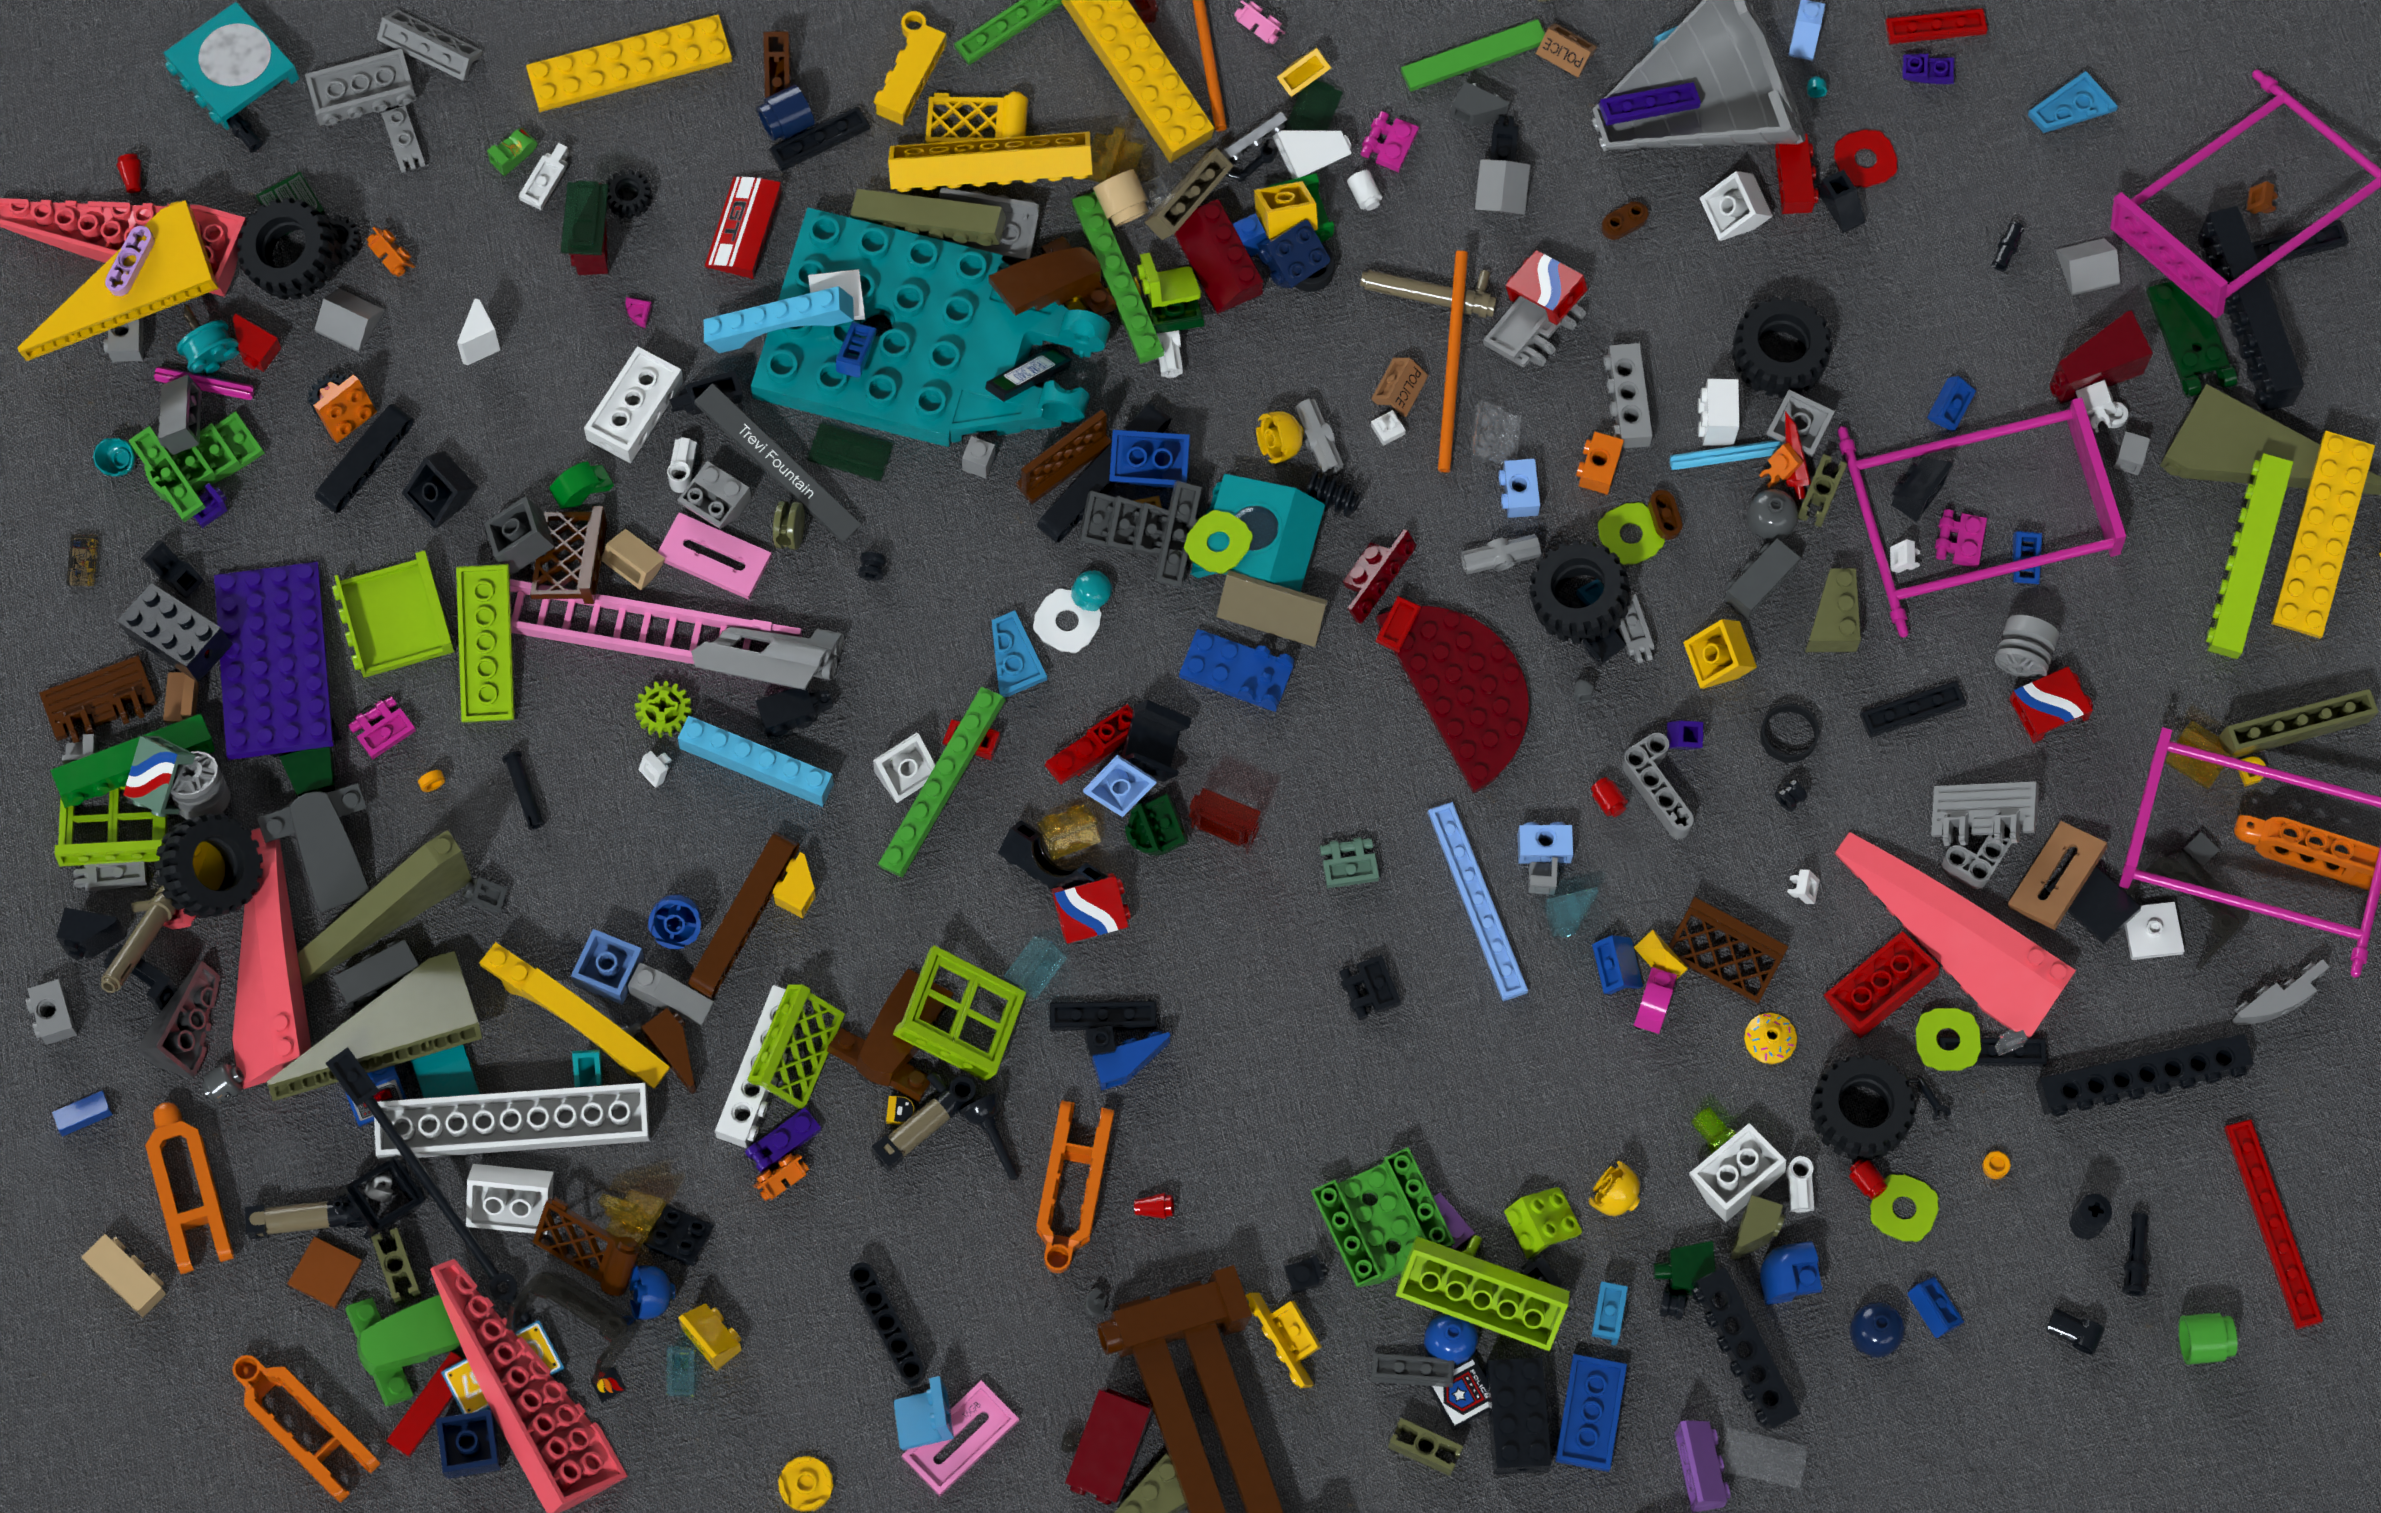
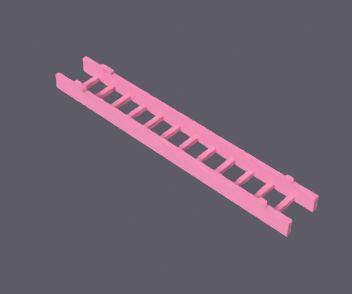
[510,579,802,664]

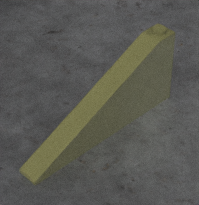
[2160,384,2381,495]
[297,830,472,987]
[267,951,482,1101]

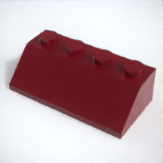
[1174,199,1263,314]

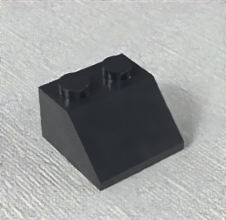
[402,452,477,529]
[1891,457,1953,522]
[56,907,126,960]

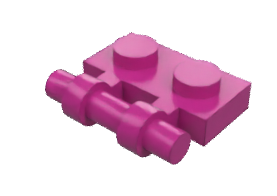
[1360,111,1419,172]
[1935,509,1987,568]
[347,696,416,760]

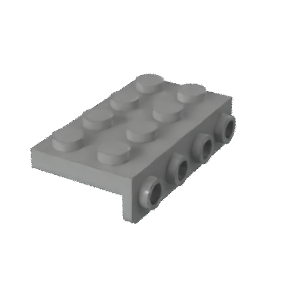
[305,49,417,126]
[939,187,1039,262]

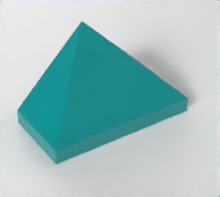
[572,1050,603,1088]

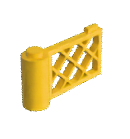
[925,92,1028,143]

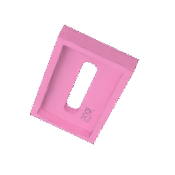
[658,512,772,600]
[902,1380,1019,1496]

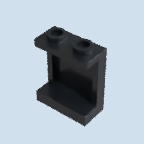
[104,944,177,1013]

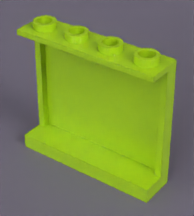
[332,550,454,678]

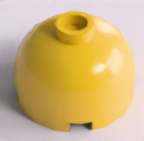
[1256,411,1304,463]
[1589,1161,1640,1216]

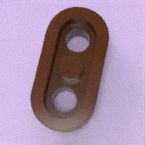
[1601,201,1648,240]
[1648,490,1682,540]

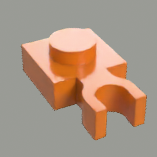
[1759,443,1804,488]

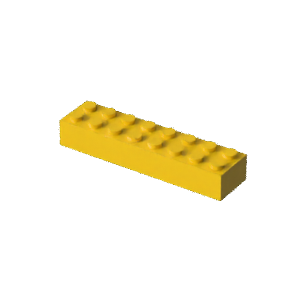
[1062,0,1214,163]
[888,132,1093,192]

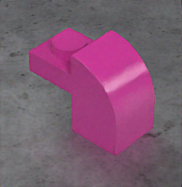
[1634,967,1677,1034]

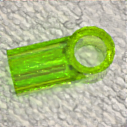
[1691,1107,1737,1154]

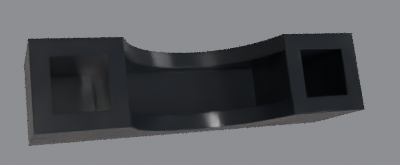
[998,820,1108,890]

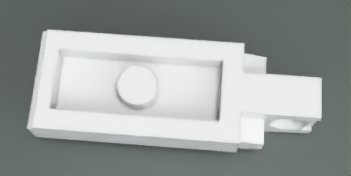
[518,143,569,211]

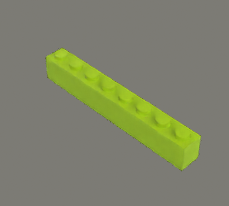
[2205,453,2293,659]

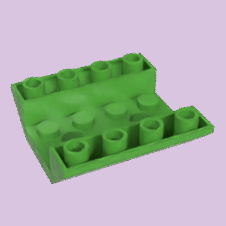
[1311,1147,1455,1288]

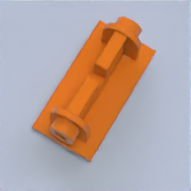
[367,227,415,277]
[753,1153,809,1201]

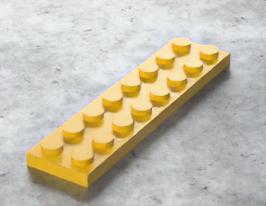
[526,14,732,112]
[2271,431,2375,639]

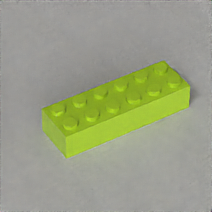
[1396,1236,1570,1351]

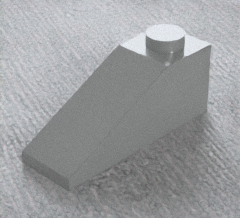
[628,962,714,1026]

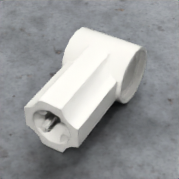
[1157,330,1183,378]
[667,437,697,493]
[1786,1156,1814,1213]

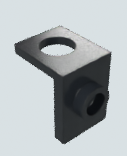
[1582,628,1626,667]

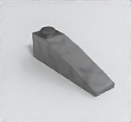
[137,960,220,1079]

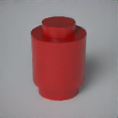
[1591,777,1628,817]
[1849,1159,1888,1200]

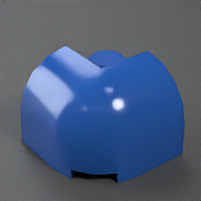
[1760,1241,1823,1305]

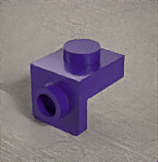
[193,483,228,528]

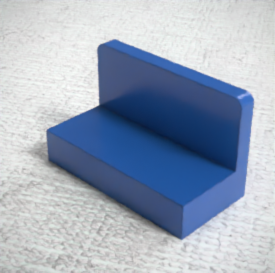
[1592,935,1643,995]

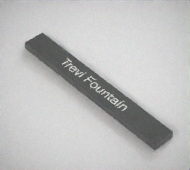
[694,383,861,544]

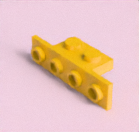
[1245,1292,1322,1388]

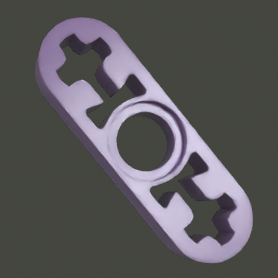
[105,226,155,296]

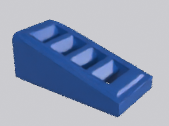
[836,322,876,378]
[2013,531,2042,585]

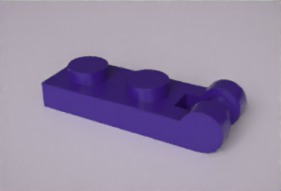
[745,1108,822,1173]

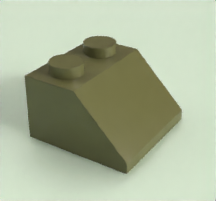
[1730,1195,1785,1260]

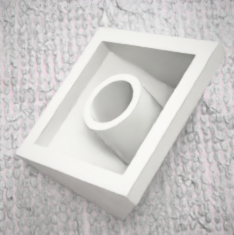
[457,299,500,365]
[873,732,935,803]

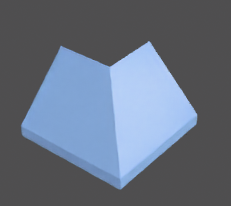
[1083,755,1157,817]

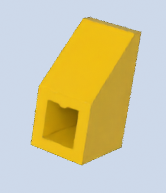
[773,852,816,919]

